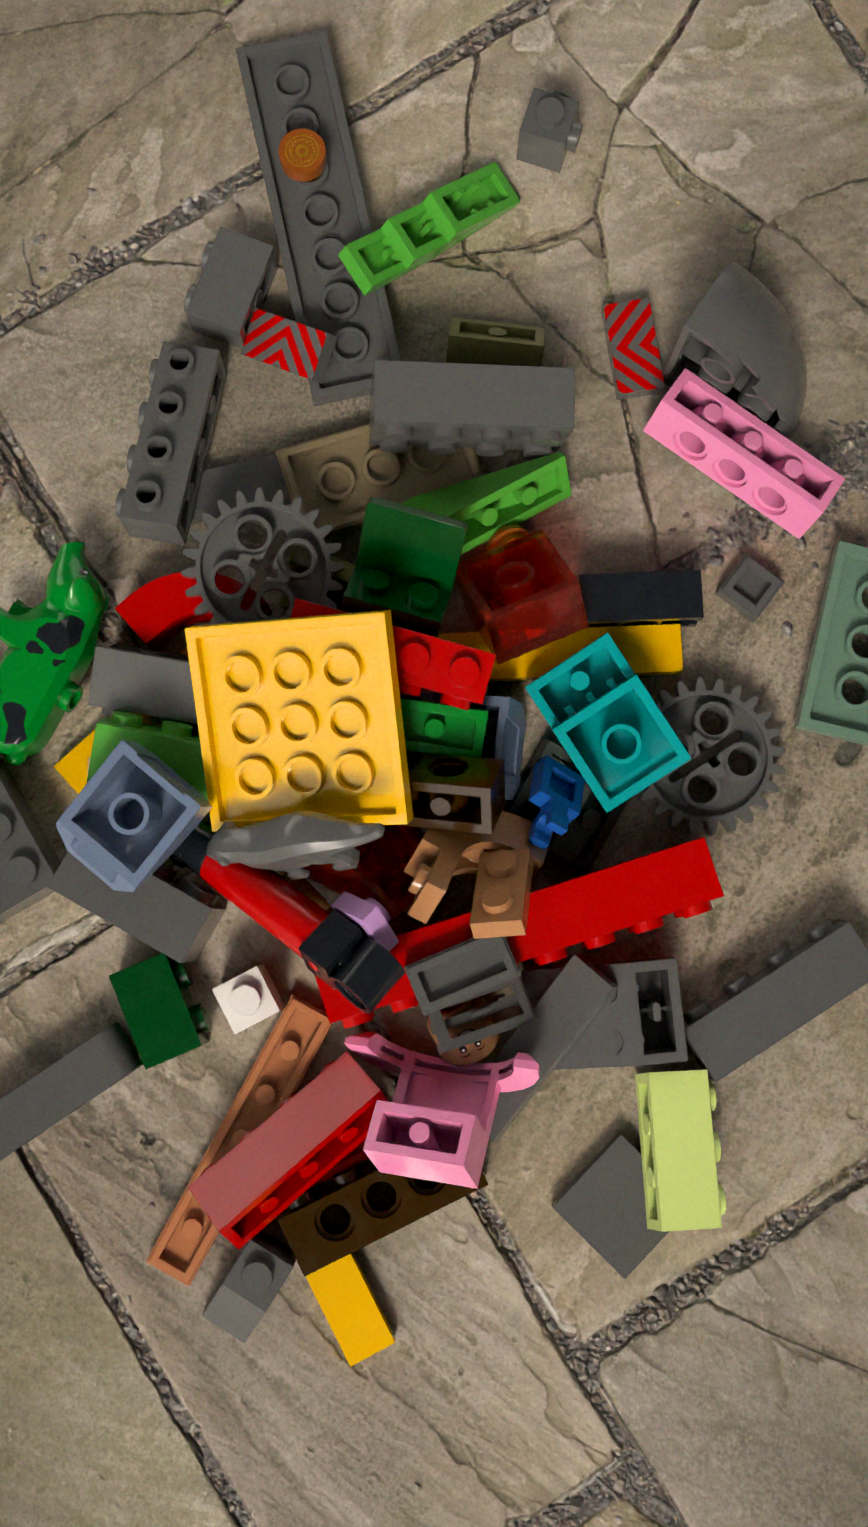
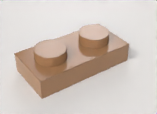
[470,848,534,939]

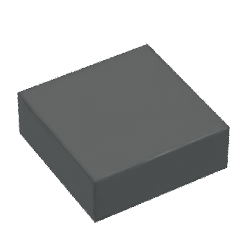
[716,553,785,622]

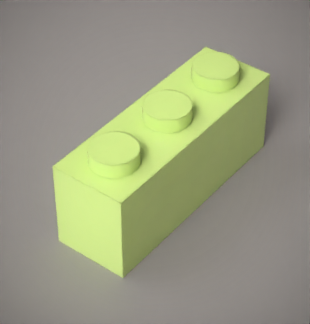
[635,1070,726,1232]

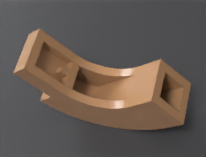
[403,811,553,924]

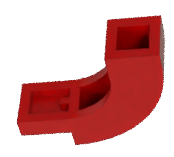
[114,572,272,650]

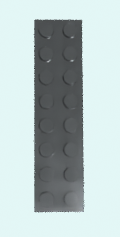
[236,30,401,406]

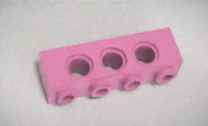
[643,368,845,539]

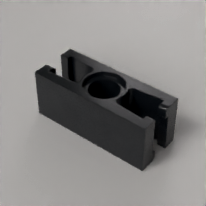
[574,569,704,628]

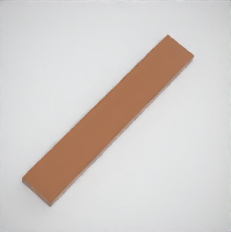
[146,994,333,1286]

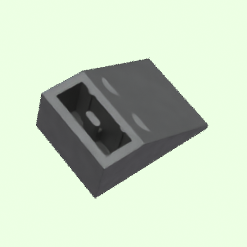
[521,956,688,1070]

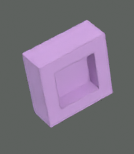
[331,891,399,952]

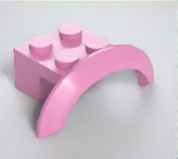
[344,1032,540,1189]

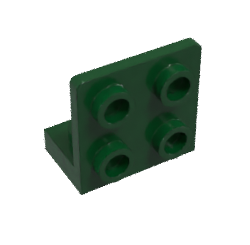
[341,497,468,637]

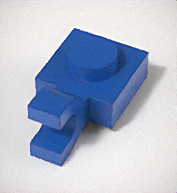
[527,755,585,850]

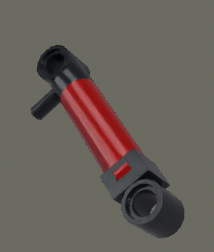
[168,814,405,1014]

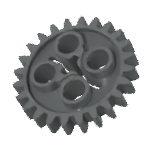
[181,488,345,625]
[637,677,786,836]

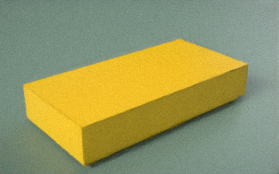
[305,1253,396,1367]

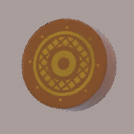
[278,128,327,182]

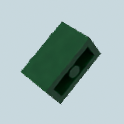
[109,953,212,1070]

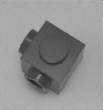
[516,87,583,173]

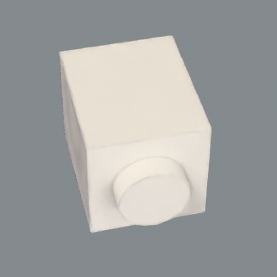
[212,964,285,1034]

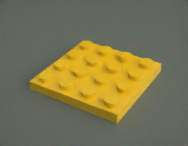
[185,610,413,832]

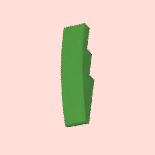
[338,162,521,296]

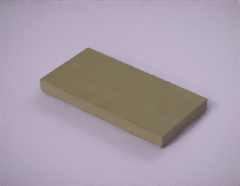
[275,423,483,538]

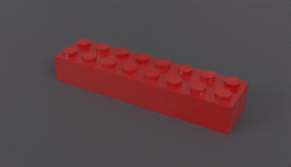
[314,837,724,1029]

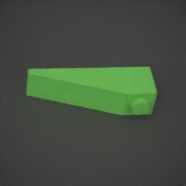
[401,452,572,555]

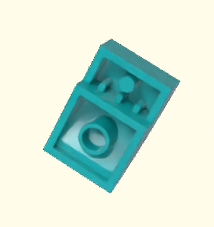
[525,633,692,813]

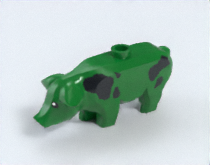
[0,542,110,765]

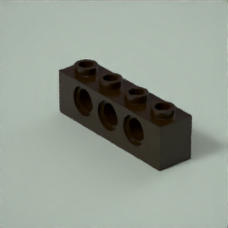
[400,751,505,834]
[278,1165,488,1277]

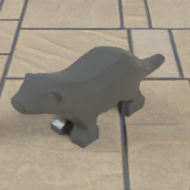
[207,811,385,880]

